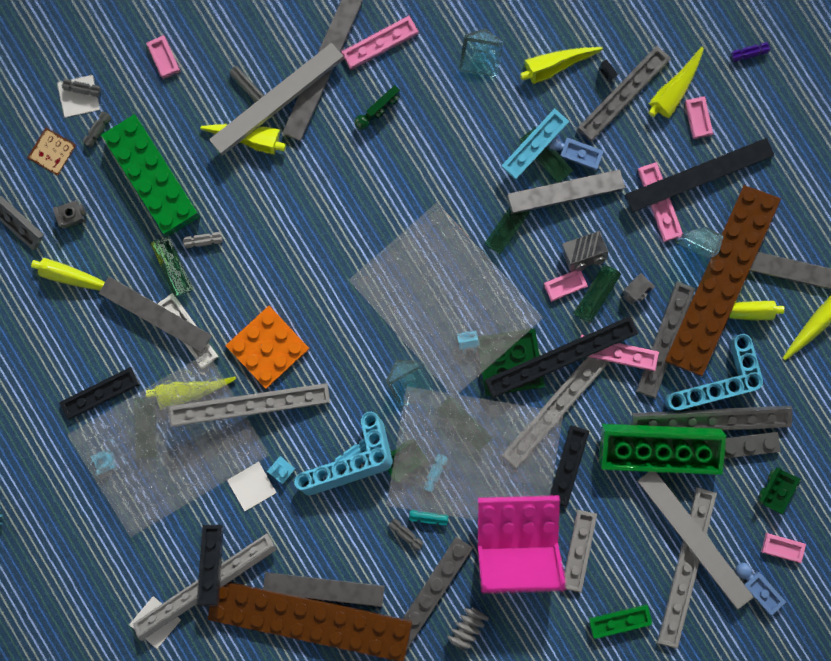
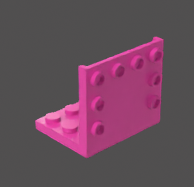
[478,496,566,593]

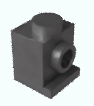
[53,200,87,229]
[622,273,655,305]

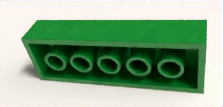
[101,114,201,237]
[599,424,726,475]

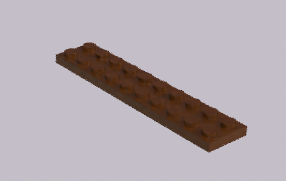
[665,185,781,377]
[207,582,412,661]

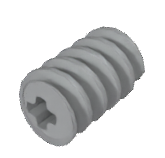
[447,606,489,652]

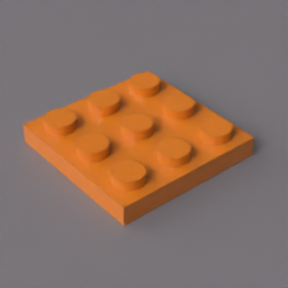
[225,306,310,389]

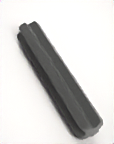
[230,66,264,102]

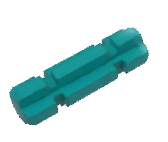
[409,509,448,526]

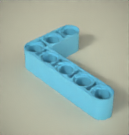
[665,334,763,411]
[294,412,392,496]

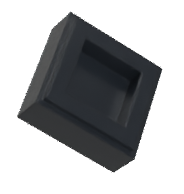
[599,59,618,83]

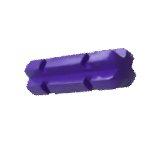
[731,42,770,62]

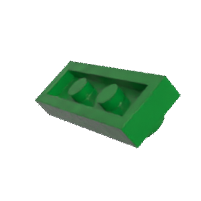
[588,604,653,639]

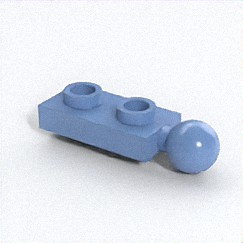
[547,137,604,170]
[736,563,786,616]

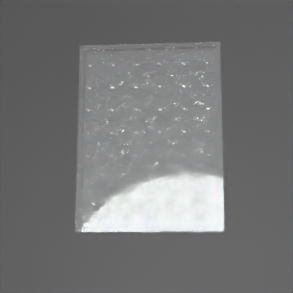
[349,203,543,398]
[68,352,269,537]
[386,386,564,520]

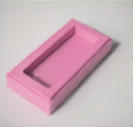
[146,35,181,79]
[685,97,713,139]
[544,270,588,302]
[761,533,806,563]

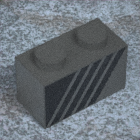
[562,231,608,272]

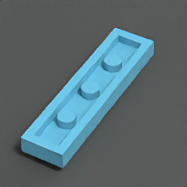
[501,108,569,180]

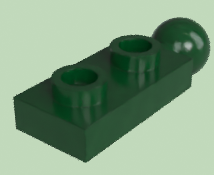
[354,85,400,130]

